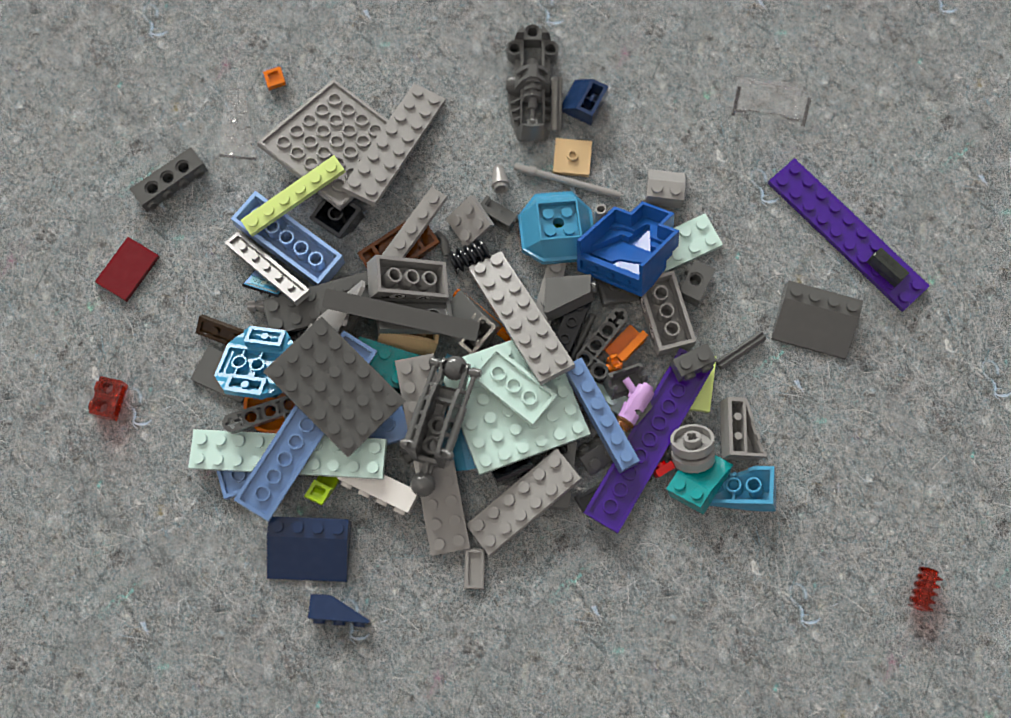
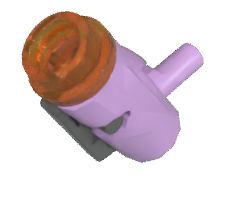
[616,377,655,432]

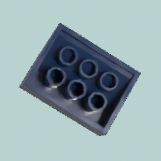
[267,516,351,582]

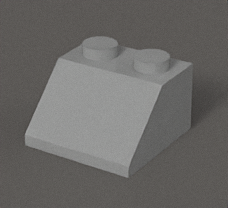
[644,169,685,209]

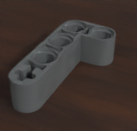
[575,308,628,384]
[222,396,291,434]

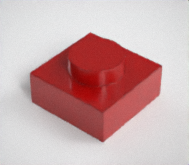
[653,460,675,478]

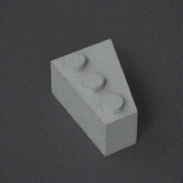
[720,397,767,461]

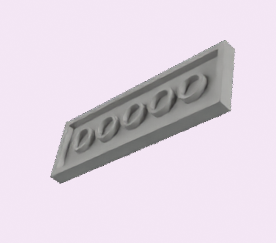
[466,448,583,556]

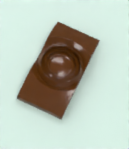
[357,221,440,268]

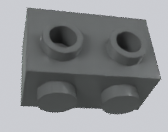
[670,343,716,382]

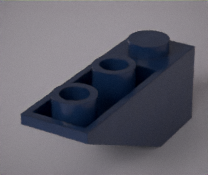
[308,594,371,627]

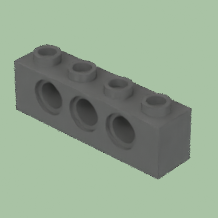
[130,147,208,212]

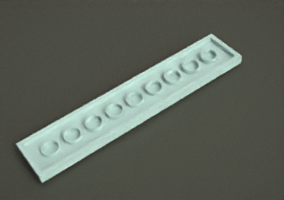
[188,429,387,480]

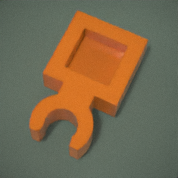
[606,353,623,373]

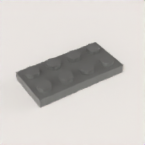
[375,298,453,334]

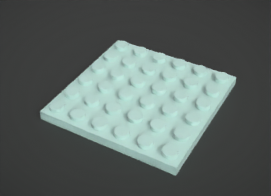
[438,340,590,476]

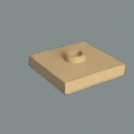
[553,138,592,177]

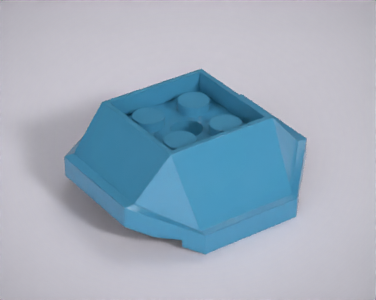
[518,191,594,265]
[214,326,293,399]

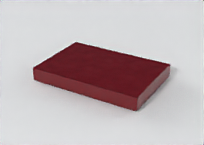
[95,237,160,302]

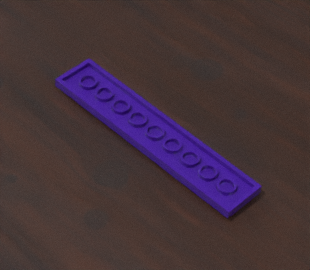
[767,158,930,312]
[583,348,714,534]

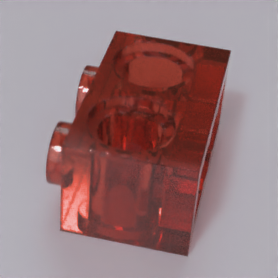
[88,376,128,422]

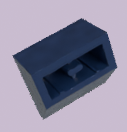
[562,79,609,126]

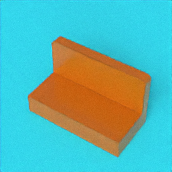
[605,325,649,364]

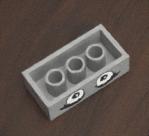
[367,255,449,299]
[638,270,697,357]

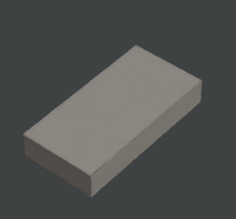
[464,548,485,590]

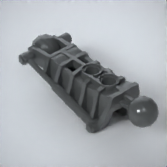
[400,356,482,497]

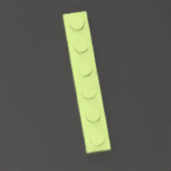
[241,155,346,237]

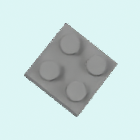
[446,195,494,248]

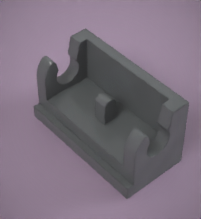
[481,195,519,233]
[603,363,648,400]

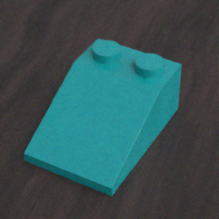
[666,455,734,515]

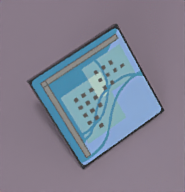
[242,270,281,297]

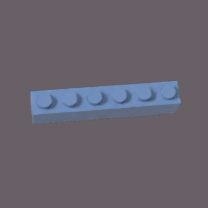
[565,357,640,473]

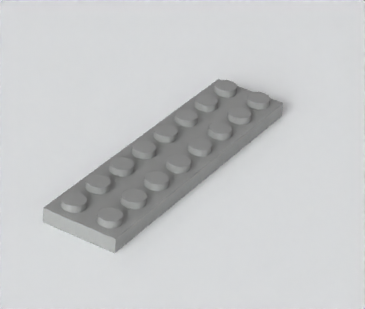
[342,84,446,207]
[468,251,575,386]

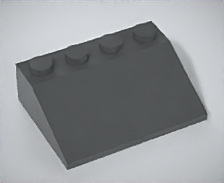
[771,280,863,360]

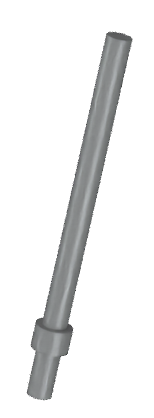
[513,163,621,199]

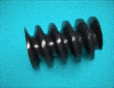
[449,239,491,274]

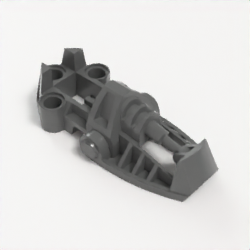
[506,24,559,141]

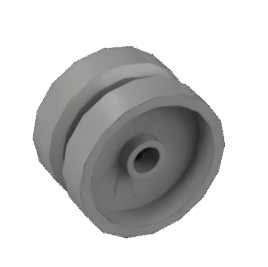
[671,424,715,473]

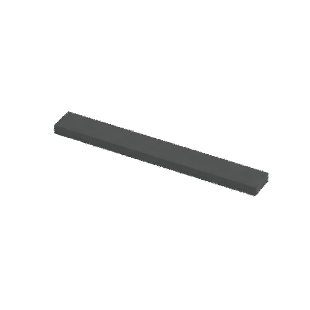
[321,288,480,341]

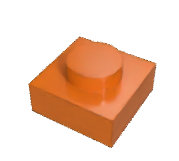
[263,66,286,90]

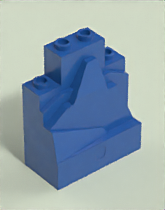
[577,201,679,297]

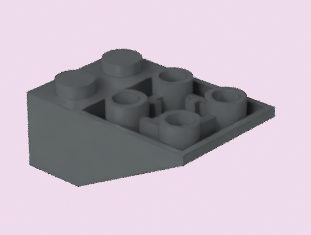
[450,290,503,354]

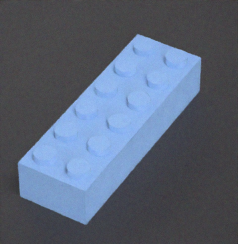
[231,191,345,286]

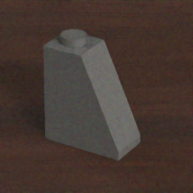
[544,274,598,321]

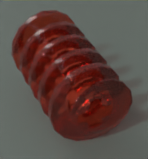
[907,566,943,612]

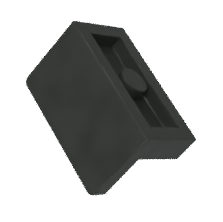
[867,248,909,288]

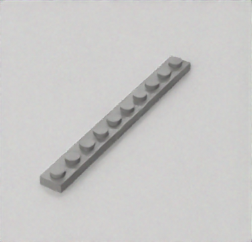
[339,186,448,335]

